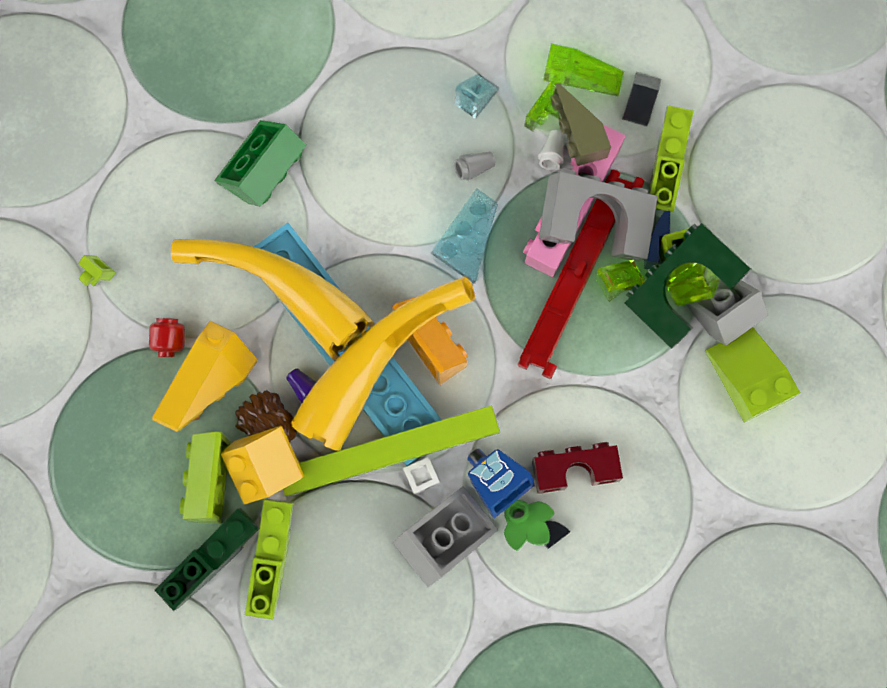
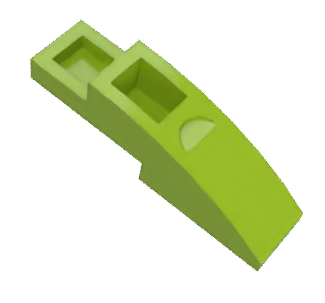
[649,105,694,213]
[245,499,294,620]

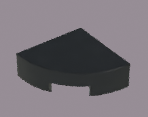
[544,520,570,550]

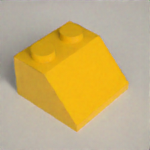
[221,426,304,504]

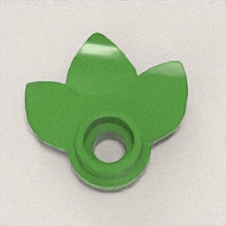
[504,500,555,551]

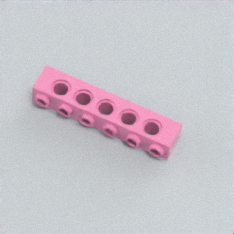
[523,125,626,277]

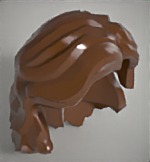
[235,390,297,443]

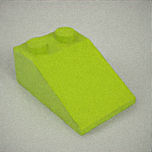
[705,327,801,423]

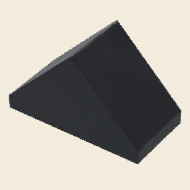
[622,72,661,127]

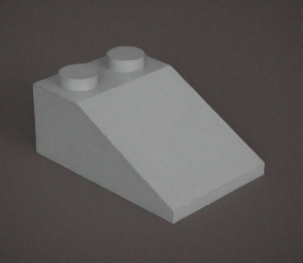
[393,486,498,587]

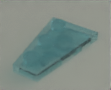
[431,188,498,284]

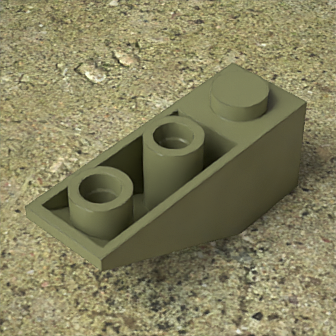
[550,83,611,166]

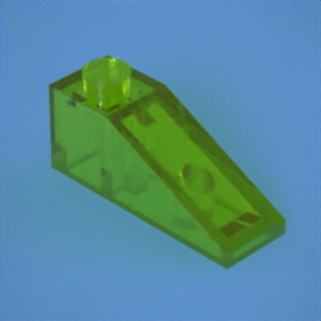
[543,44,624,96]

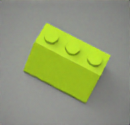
[179,432,231,524]

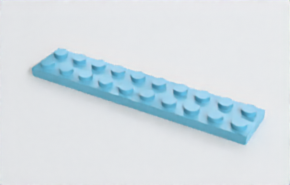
[254,223,442,466]

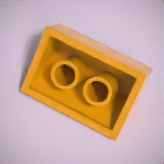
[392,296,468,385]

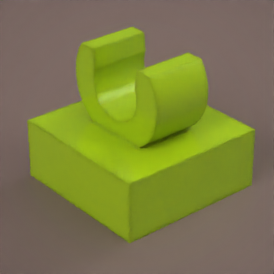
[78,255,116,286]

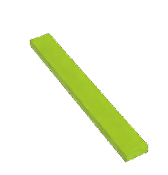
[283,405,501,497]

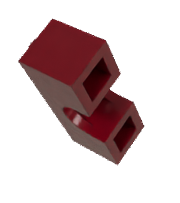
[532,442,623,494]

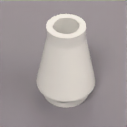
[538,130,565,171]

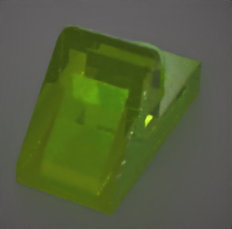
[524,76,560,132]
[596,260,645,302]

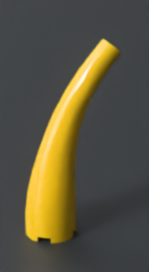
[171,239,375,360]
[291,276,475,451]

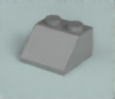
[685,278,768,346]

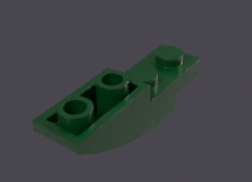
[154,508,260,611]

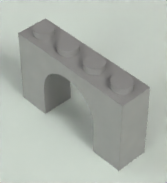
[539,169,658,262]

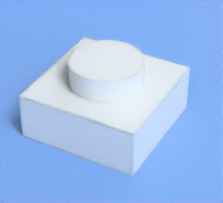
[403,457,440,495]

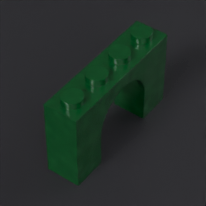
[625,223,752,349]

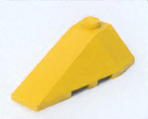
[152,321,257,432]

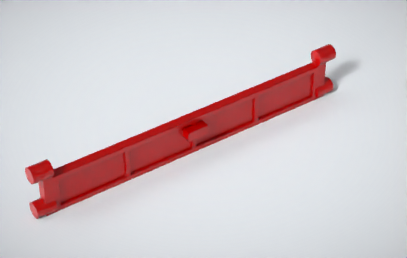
[517,169,645,379]

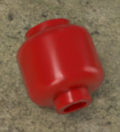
[149,318,185,357]

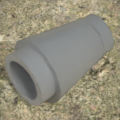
[454,152,495,181]

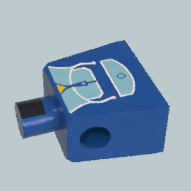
[467,449,535,519]

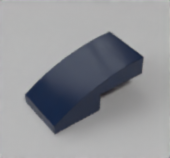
[644,211,670,269]

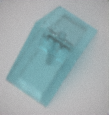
[455,74,499,119]

